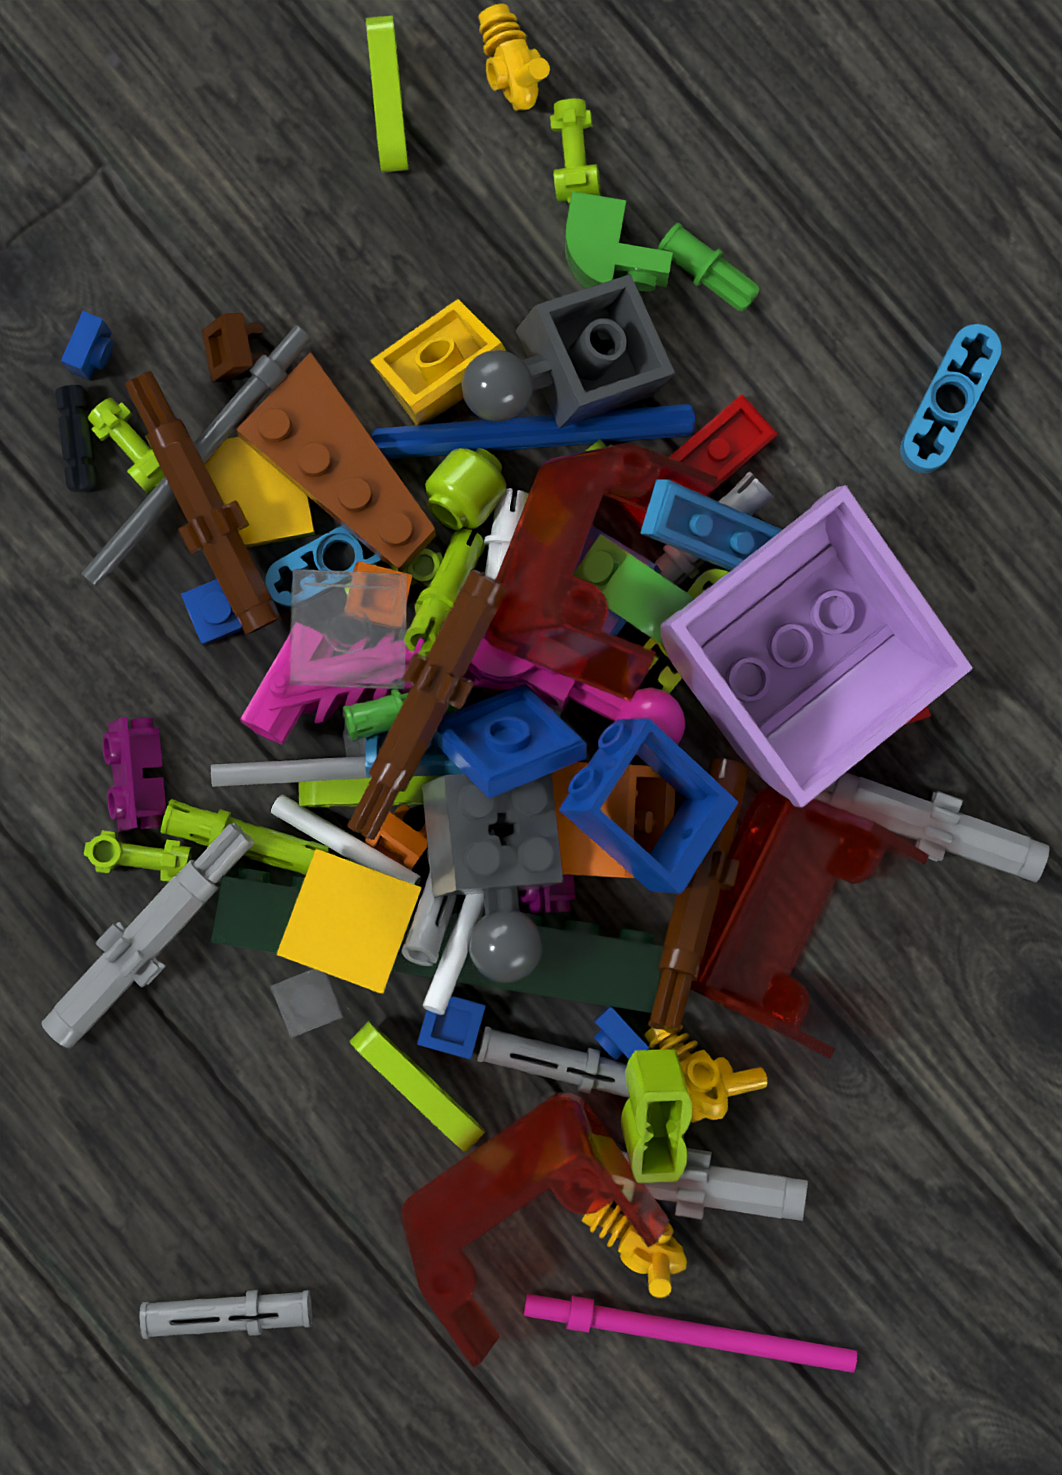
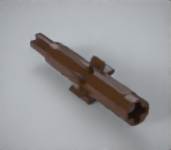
[124,371,282,635]
[347,569,508,840]
[649,758,749,1033]

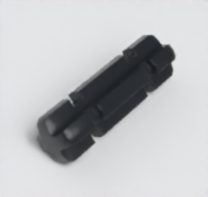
[55,385,98,492]

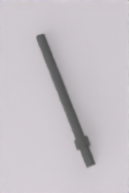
[81,325,312,588]

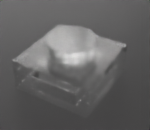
[270,969,344,1038]

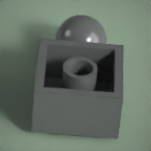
[462,274,675,429]
[422,773,563,983]

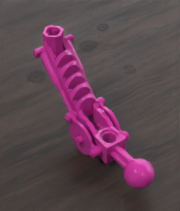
[240,590,686,755]

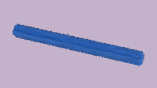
[372,404,696,459]

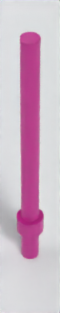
[523,1293,857,1373]

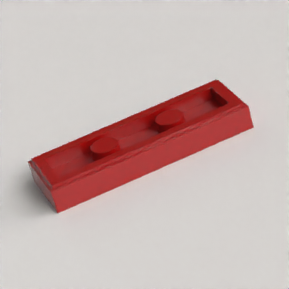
[619,394,778,543]

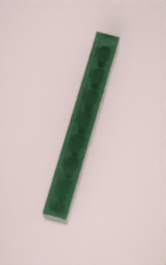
[211,867,663,1013]

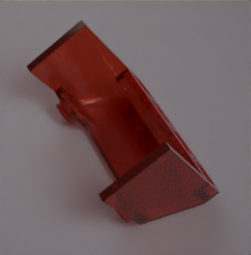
[484,443,718,702]
[690,787,929,1059]
[401,1092,670,1368]

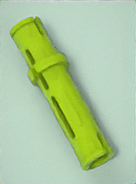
[404,528,485,657]
[160,799,330,875]

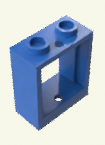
[559,719,739,894]

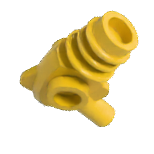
[478,4,550,111]
[644,1024,767,1122]
[581,1193,687,1298]

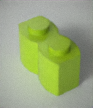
[621,1049,692,1183]

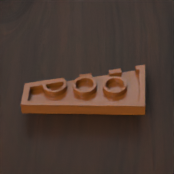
[236,352,437,572]

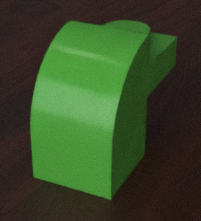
[565,191,673,291]
[569,534,695,645]

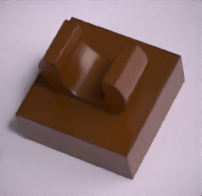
[202,313,268,383]

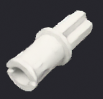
[484,489,530,592]

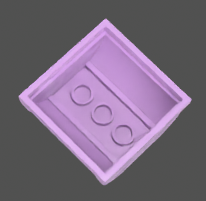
[660,486,973,808]

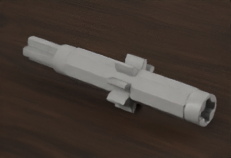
[813,772,1050,883]
[42,822,255,1049]
[526,1143,808,1221]

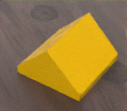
[370,299,506,425]

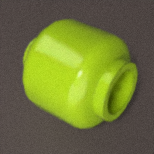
[425,448,506,530]

